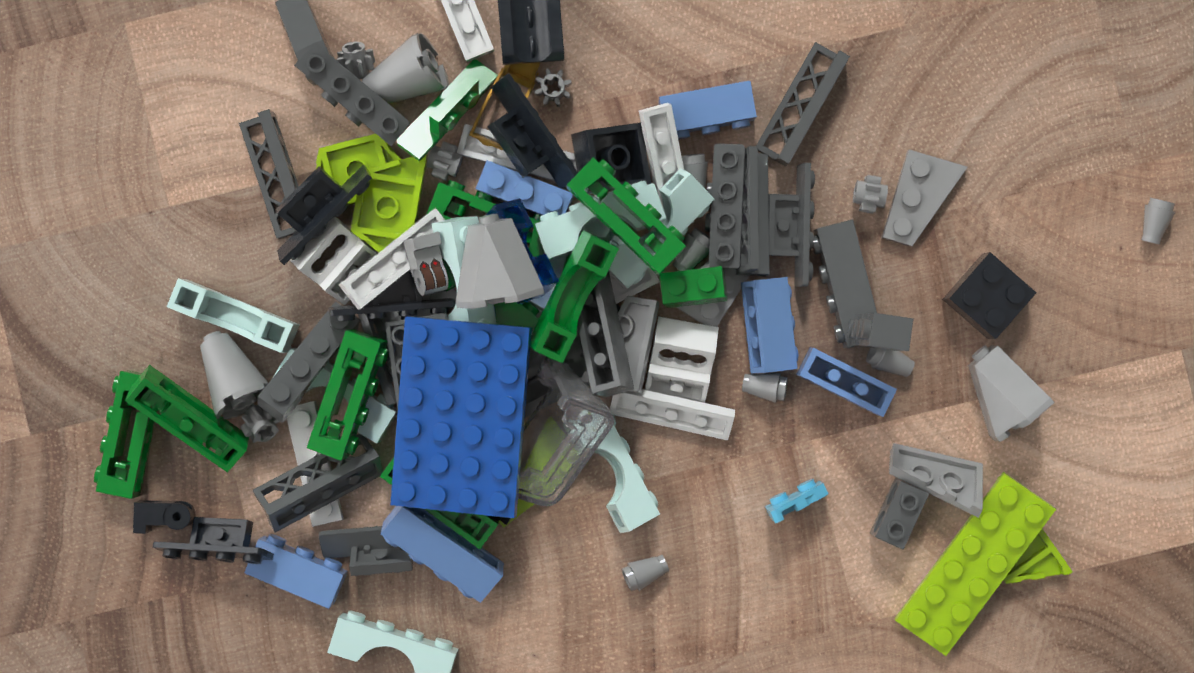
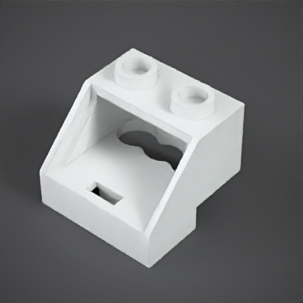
[290,216,378,305]
[645,317,719,403]

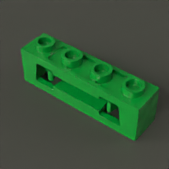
[567,157,686,276]
[427,180,545,262]
[307,329,389,461]
[125,364,249,473]
[94,370,157,499]
[380,458,500,549]

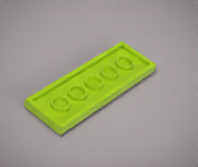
[895,472,1056,656]

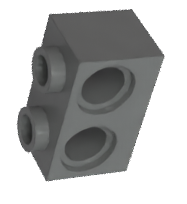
[870,478,929,550]

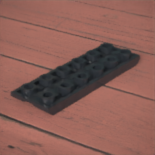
[498,0,564,65]

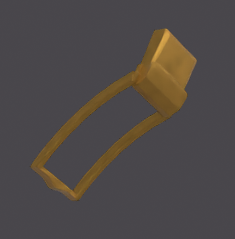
[469,62,541,150]

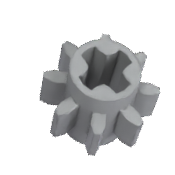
[336,42,375,80]
[534,68,572,107]
[426,141,463,181]
[853,175,888,214]
[240,405,280,443]

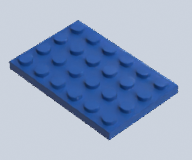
[390,316,532,518]

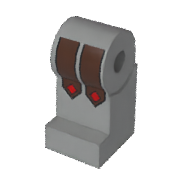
[403,232,448,296]

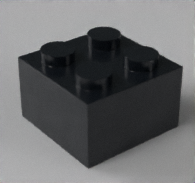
[571,122,652,194]
[942,252,1037,339]

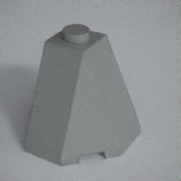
[456,214,544,309]
[968,345,1055,442]

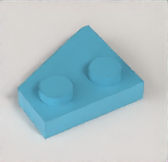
[765,479,828,524]

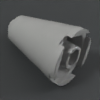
[362,33,449,104]
[200,331,268,419]

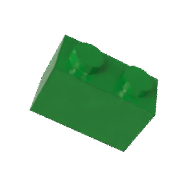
[660,266,728,308]

